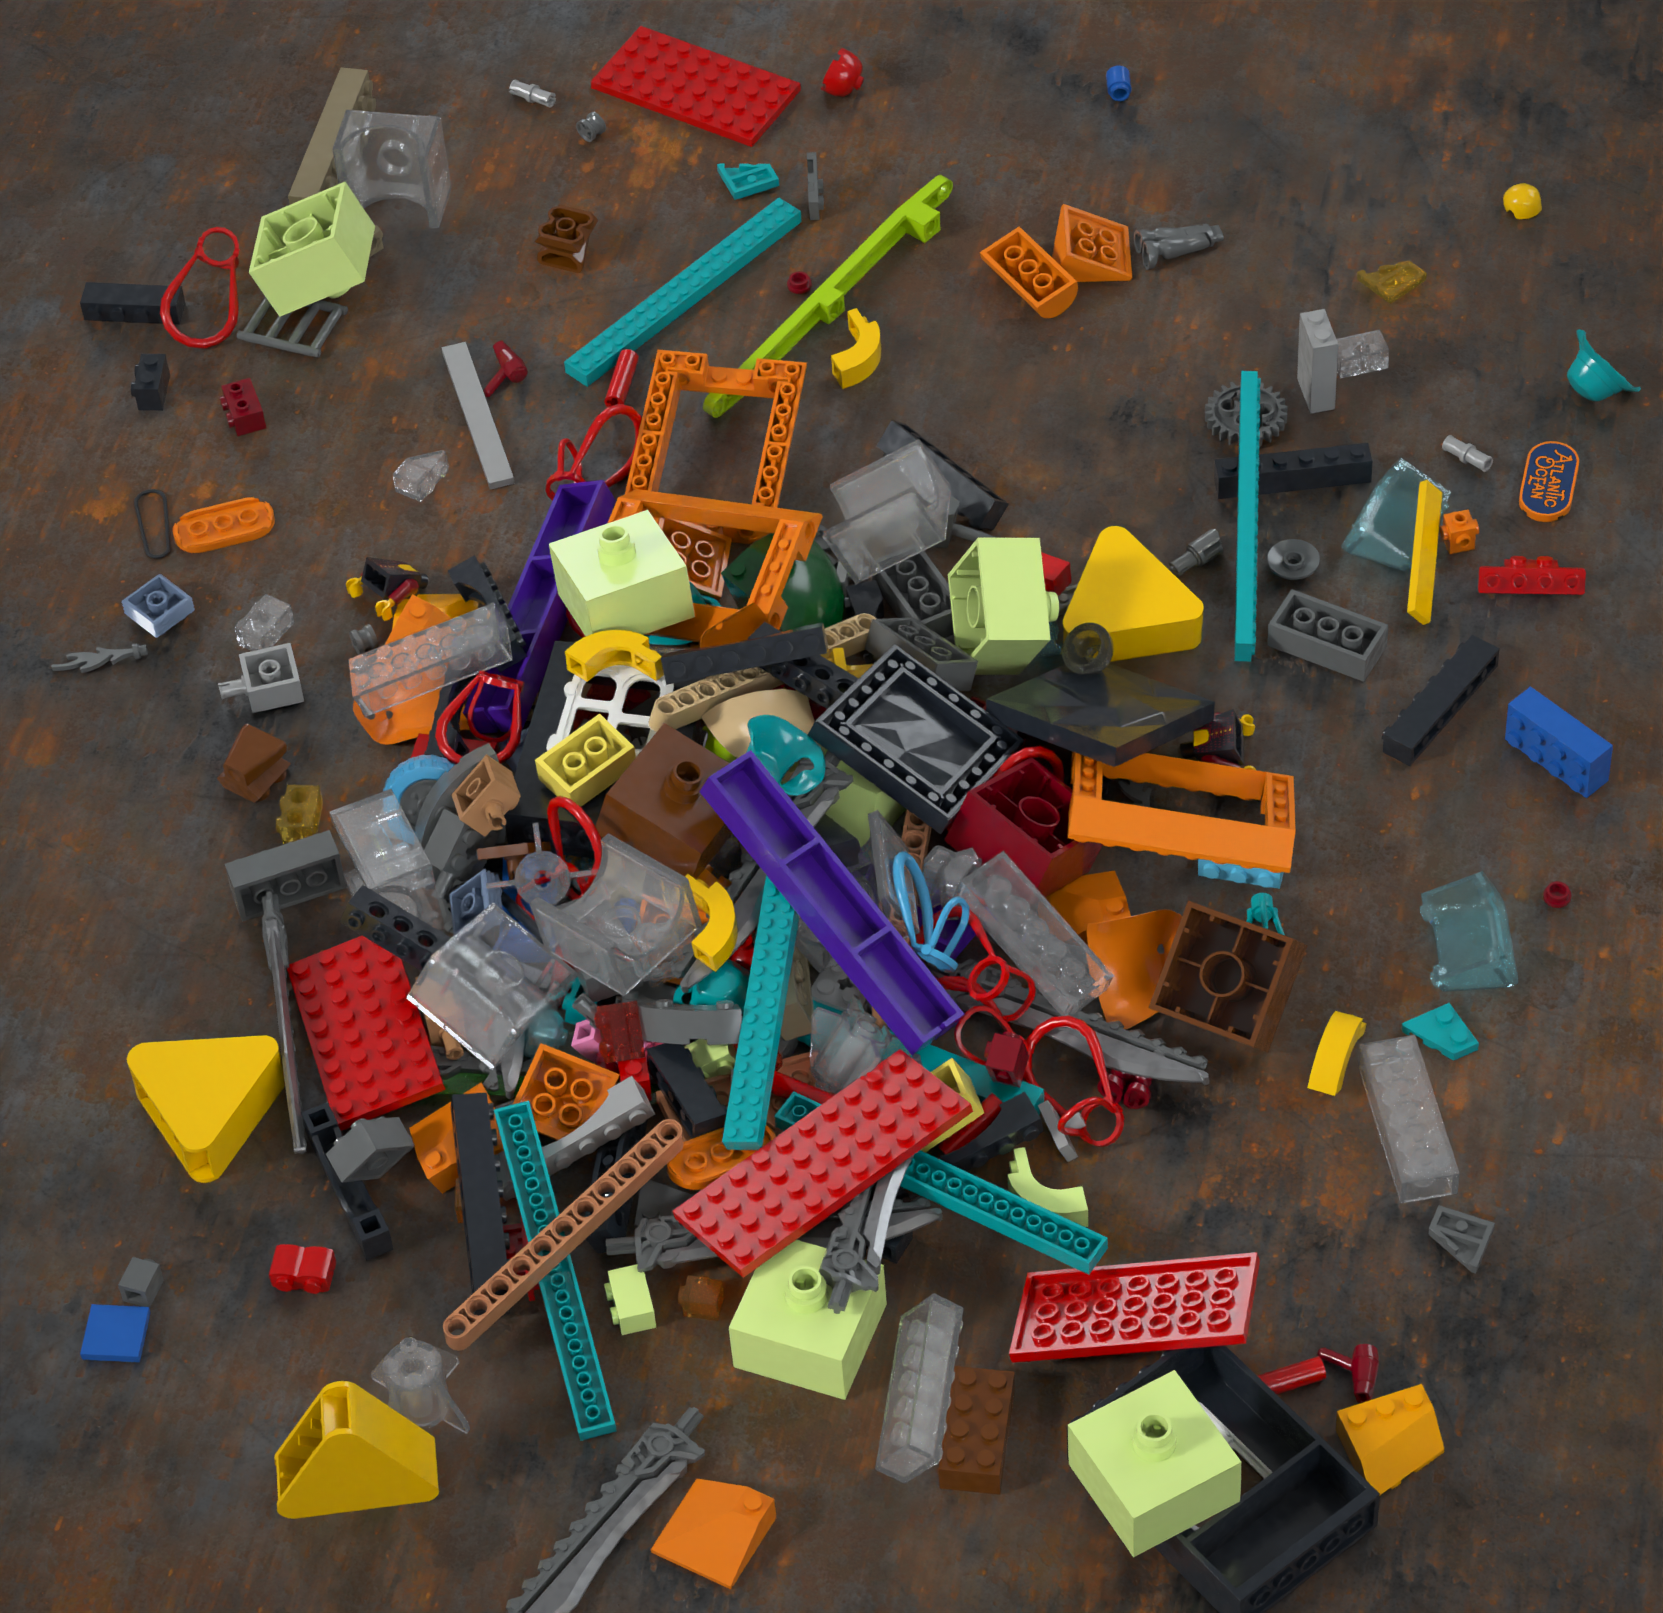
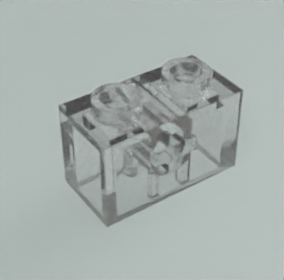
[1336,329,1389,379]
[235,594,294,651]

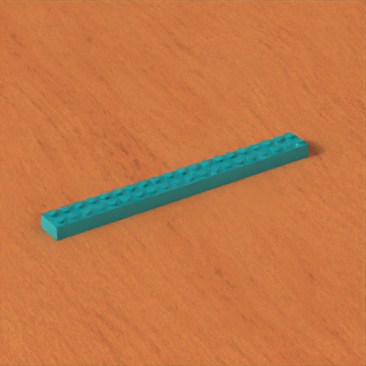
[564,198,802,387]
[1234,371,1261,662]
[722,875,799,1150]
[774,1091,1108,1275]
[494,1101,617,1441]

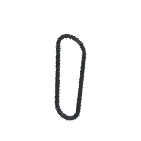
[134,489,171,559]

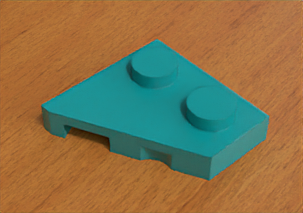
[717,163,779,200]
[1401,1003,1479,1061]

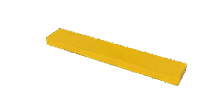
[1407,480,1442,625]

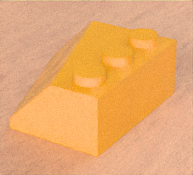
[1336,1384,1444,1495]

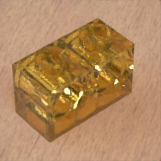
[276,785,323,844]

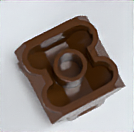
[535,204,598,273]
[217,724,291,803]

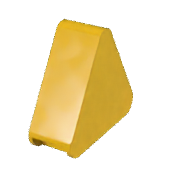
[1062,526,1204,663]
[127,1035,285,1183]
[274,1381,439,1519]

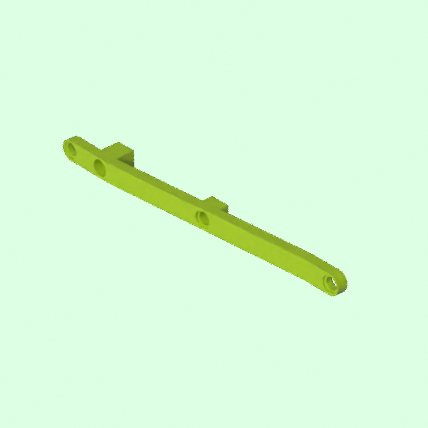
[703,175,953,418]

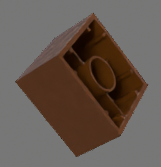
[595,723,732,887]
[1148,901,1307,1052]

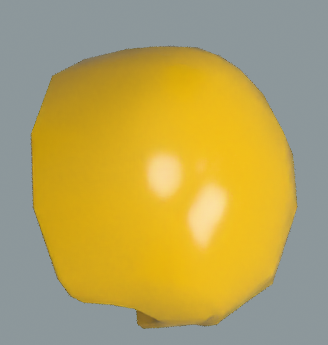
[1503,183,1542,219]

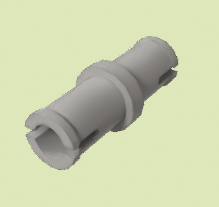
[509,80,556,108]
[1442,435,1493,472]

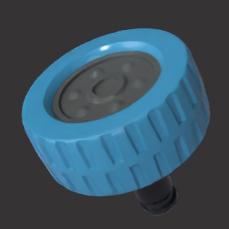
[382,755,455,847]

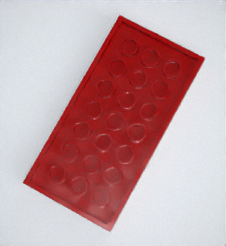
[591,26,801,147]
[287,936,446,1131]
[1009,1252,1260,1363]

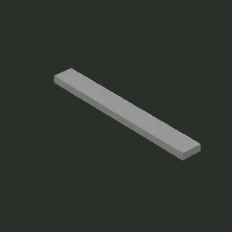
[441,342,515,490]

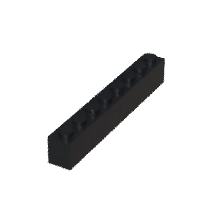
[450,1093,511,1316]

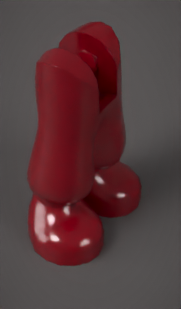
[1097,1038,1154,1109]

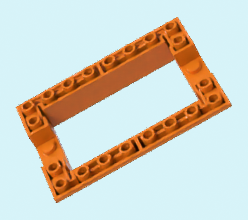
[625,350,807,544]
[607,489,823,642]
[1068,752,1296,873]

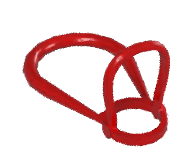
[160,227,240,349]
[515,796,606,924]
[910,906,1036,1022]
[1023,1015,1124,1147]

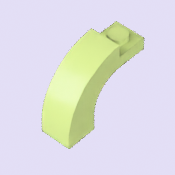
[1008,1147,1088,1227]

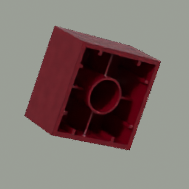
[945,757,1103,908]

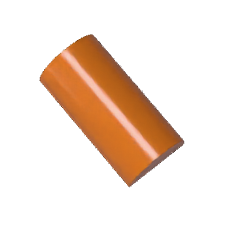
[980,227,1078,318]

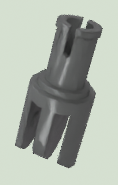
[1169,529,1224,577]

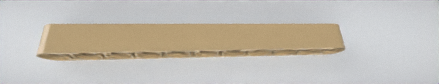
[648,613,876,732]

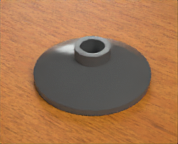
[1267,539,1320,580]

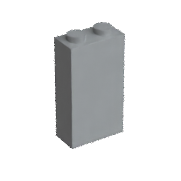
[1297,309,1338,414]

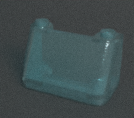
[1341,457,1451,571]
[1420,871,1519,992]

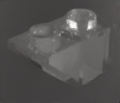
[393,450,449,502]

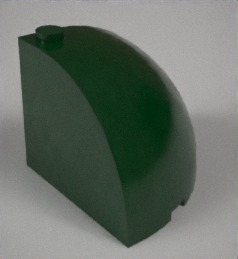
[721,533,844,632]

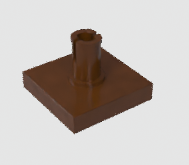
[477,842,551,885]

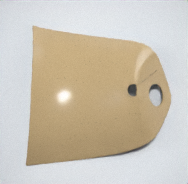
[701,689,826,782]

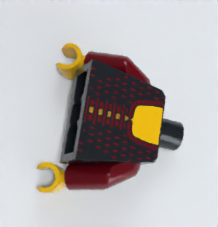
[346,557,428,621]
[1180,709,1256,770]

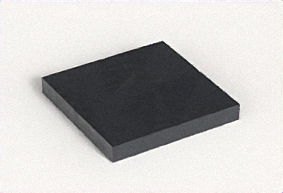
[808,644,1025,834]
[986,655,1215,767]

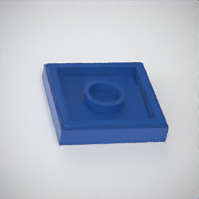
[80,1304,151,1362]

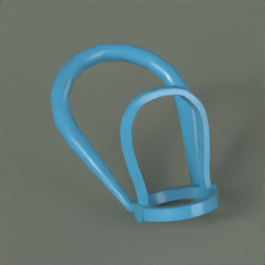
[893,851,970,972]

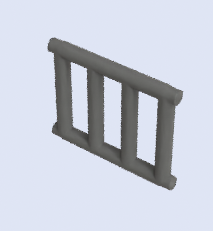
[237,295,348,358]

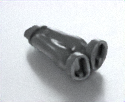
[1134,223,1224,270]

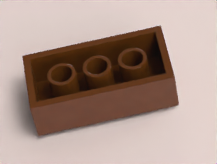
[938,1366,1015,1495]

